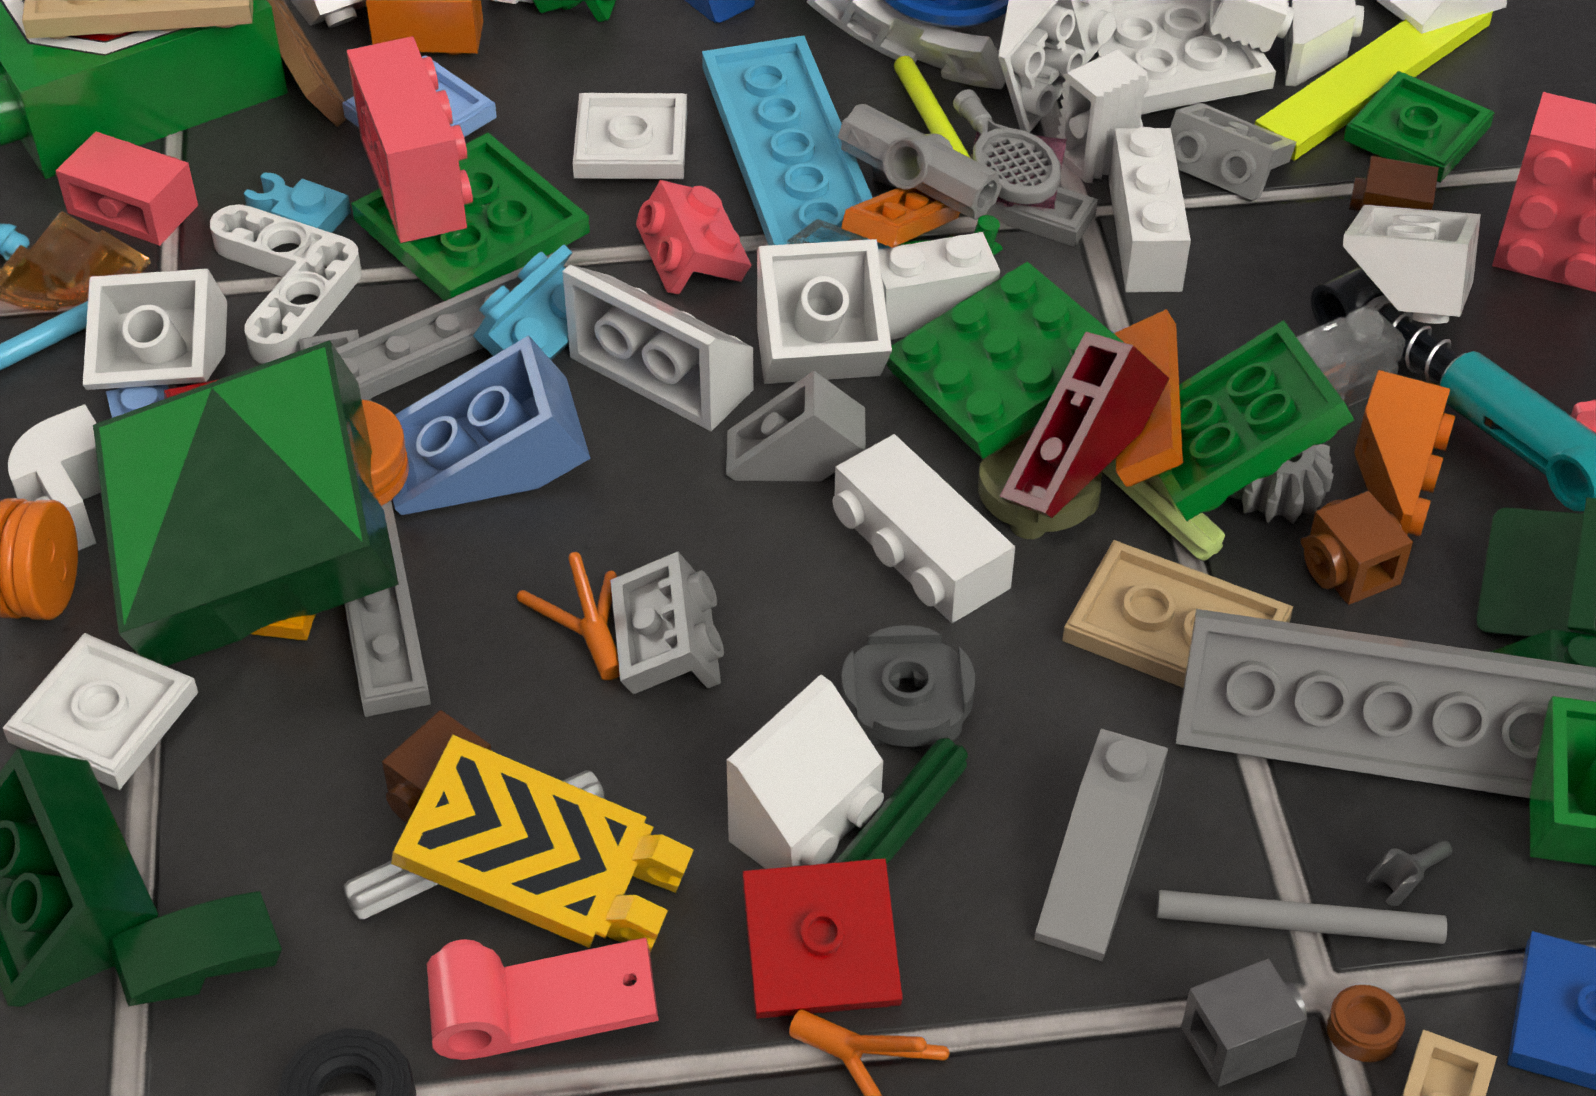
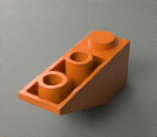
[1354,370,1455,536]

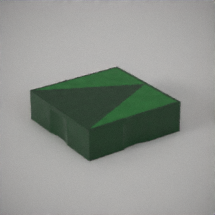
[93,340,399,666]

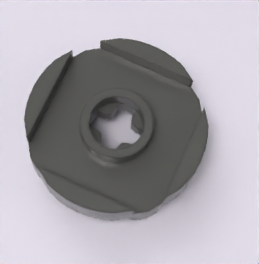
[841,625,975,747]

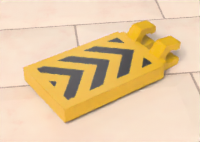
[391,734,694,952]

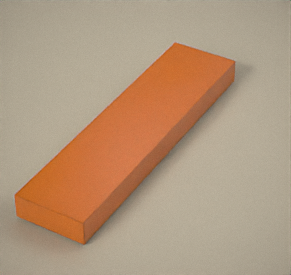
[1114,309,1183,487]

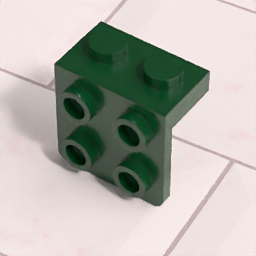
[1477,497,1596,638]

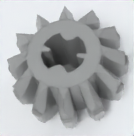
[1229,444,1334,524]

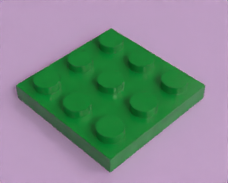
[351,133,590,301]
[886,261,1123,459]
[1158,320,1355,522]

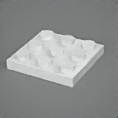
[1090,0,1276,115]

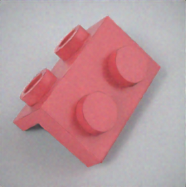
[636,180,752,295]

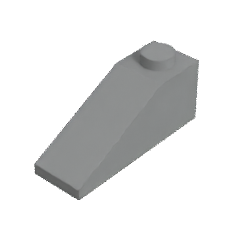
[1034,728,1168,962]

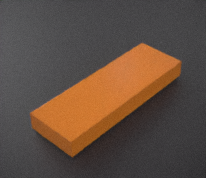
[841,188,960,248]

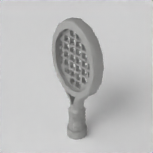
[953,89,1061,205]

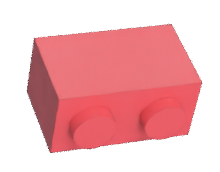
[55,131,198,246]

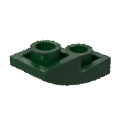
[108,891,282,1007]

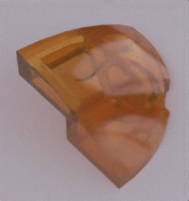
[0,211,151,311]

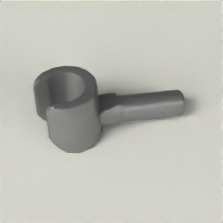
[1366,840,1452,906]

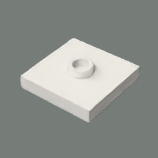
[573,93,687,179]
[3,633,198,790]

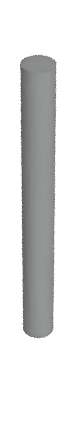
[1156,890,1447,944]

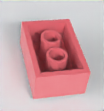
[347,36,473,243]
[1492,92,1596,292]

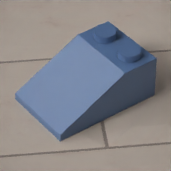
[393,335,590,515]

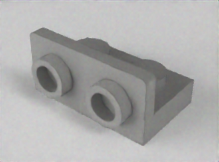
[1170,102,1297,200]
[610,551,724,694]

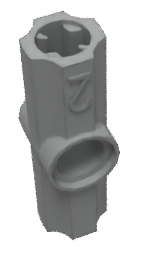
[838,104,1002,220]

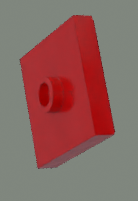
[742,858,903,1019]

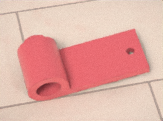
[427,938,659,1060]

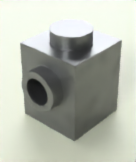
[1181,958,1307,1088]

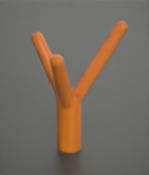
[516,552,620,680]
[789,1009,950,1096]

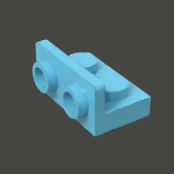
[473,244,573,360]

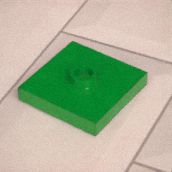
[1343,71,1494,183]

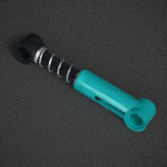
[1311,265,1596,511]

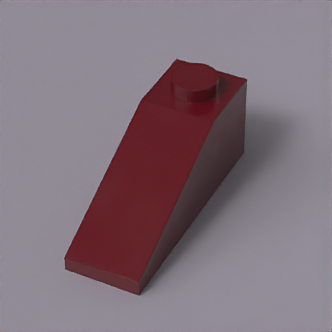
[1000,332,1170,518]

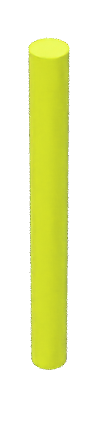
[894,56,971,158]

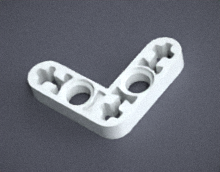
[210,204,362,364]

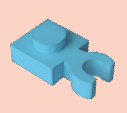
[244,172,351,233]

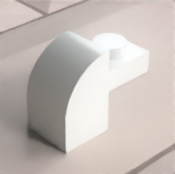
[8,404,101,551]

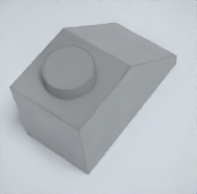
[726,371,866,481]

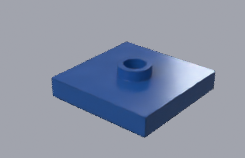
[1507,931,1596,1090]

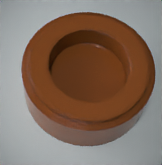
[1327,985,1405,1062]

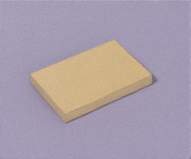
[1062,540,1294,688]

